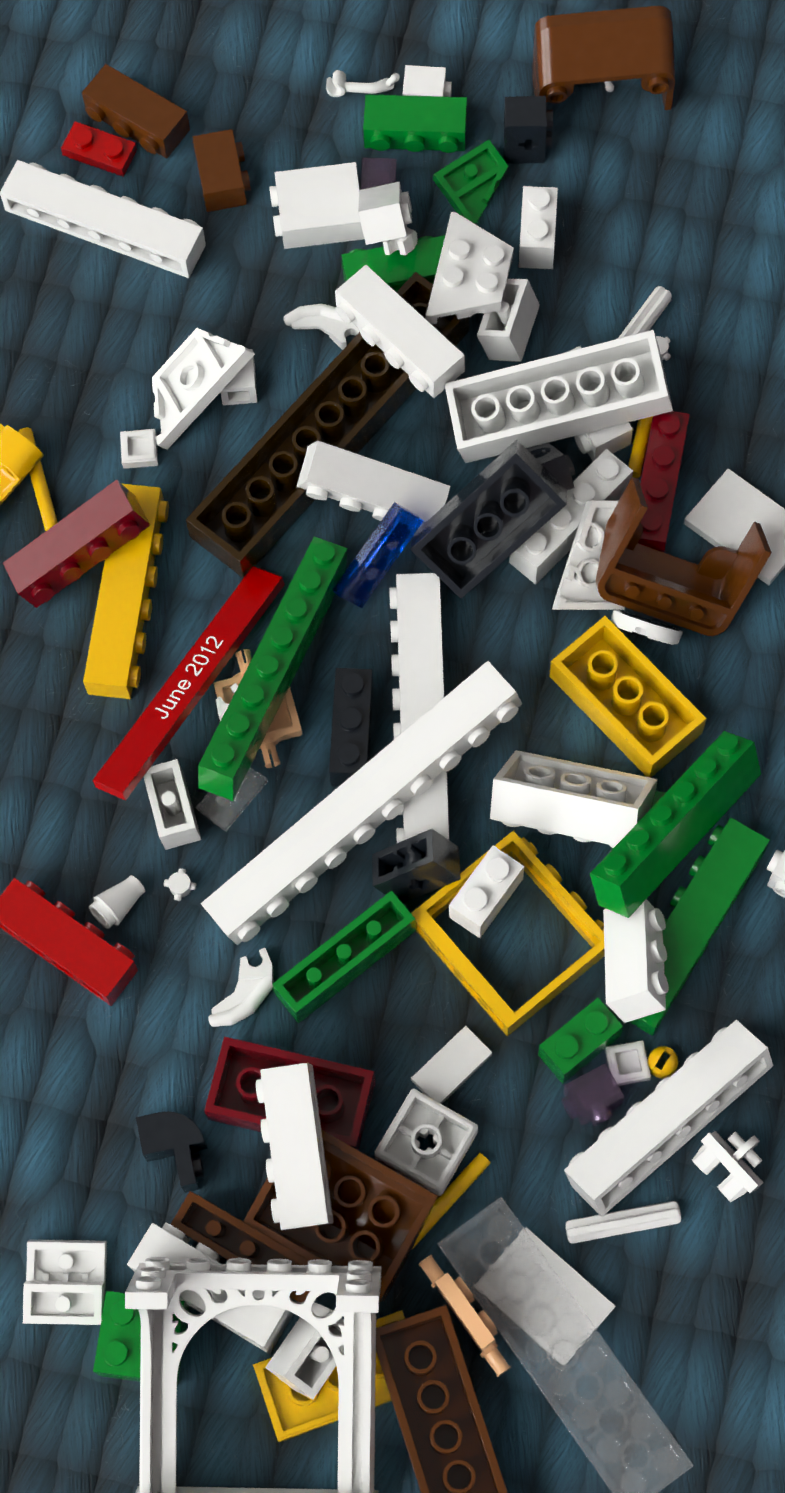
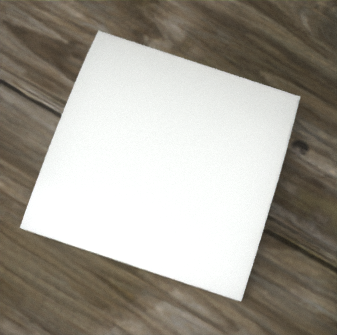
[23,1239,107,1325]

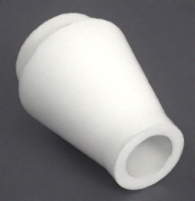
[89,875,145,929]

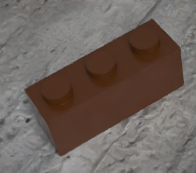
[82,64,190,159]

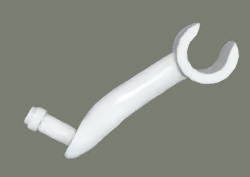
[326,70,400,97]

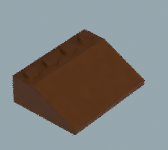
[243,1129,438,1302]

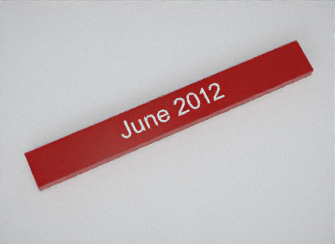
[92,566,285,801]

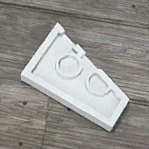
[552,500,625,610]

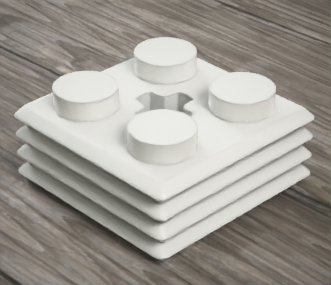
[375,1089,478,1196]

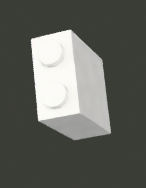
[269,162,364,249]

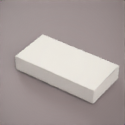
[411,1026,492,1104]

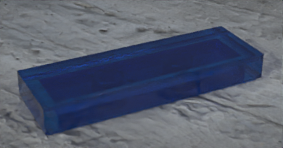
[333,502,424,608]

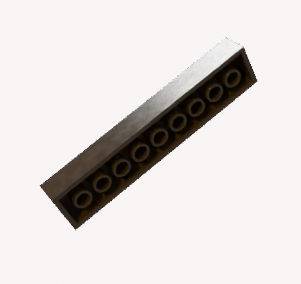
[186,272,469,578]

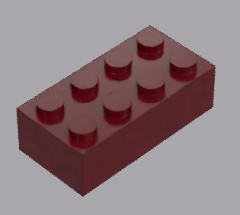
[204,1036,376,1150]

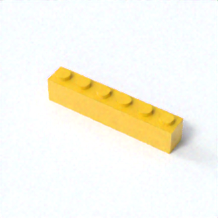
[83,483,169,699]

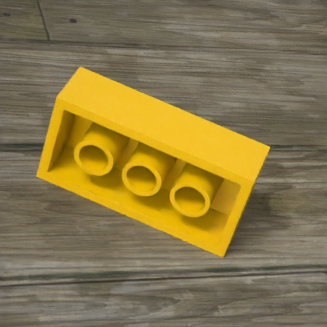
[549,616,707,778]

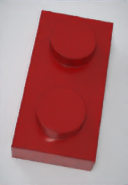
[61,121,137,177]

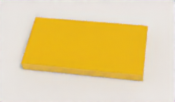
[253,1310,405,1442]

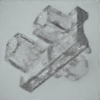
[196,767,268,832]

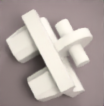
[692,1131,764,1202]

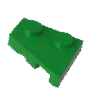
[433,140,508,224]

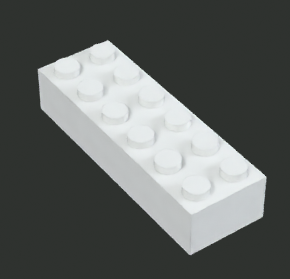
[445,330,673,463]

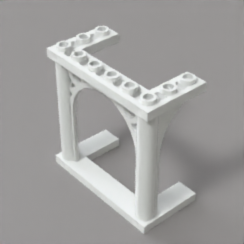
[125,1257,381,1493]

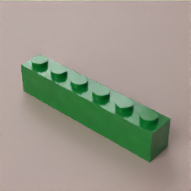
[590,731,761,918]
[613,817,770,1036]

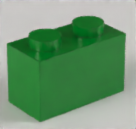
[538,998,623,1084]

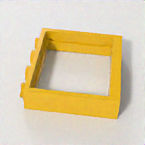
[411,831,605,1036]

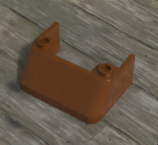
[532,6,675,110]
[596,477,772,636]

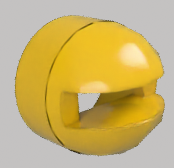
[647,1046,678,1079]

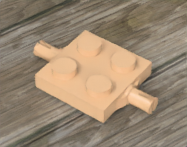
[213,649,302,768]
[418,1255,511,1377]

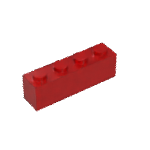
[0,878,138,1006]

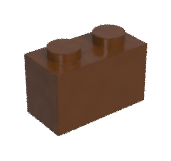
[192,129,251,212]

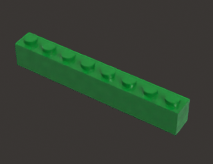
[198,536,347,801]

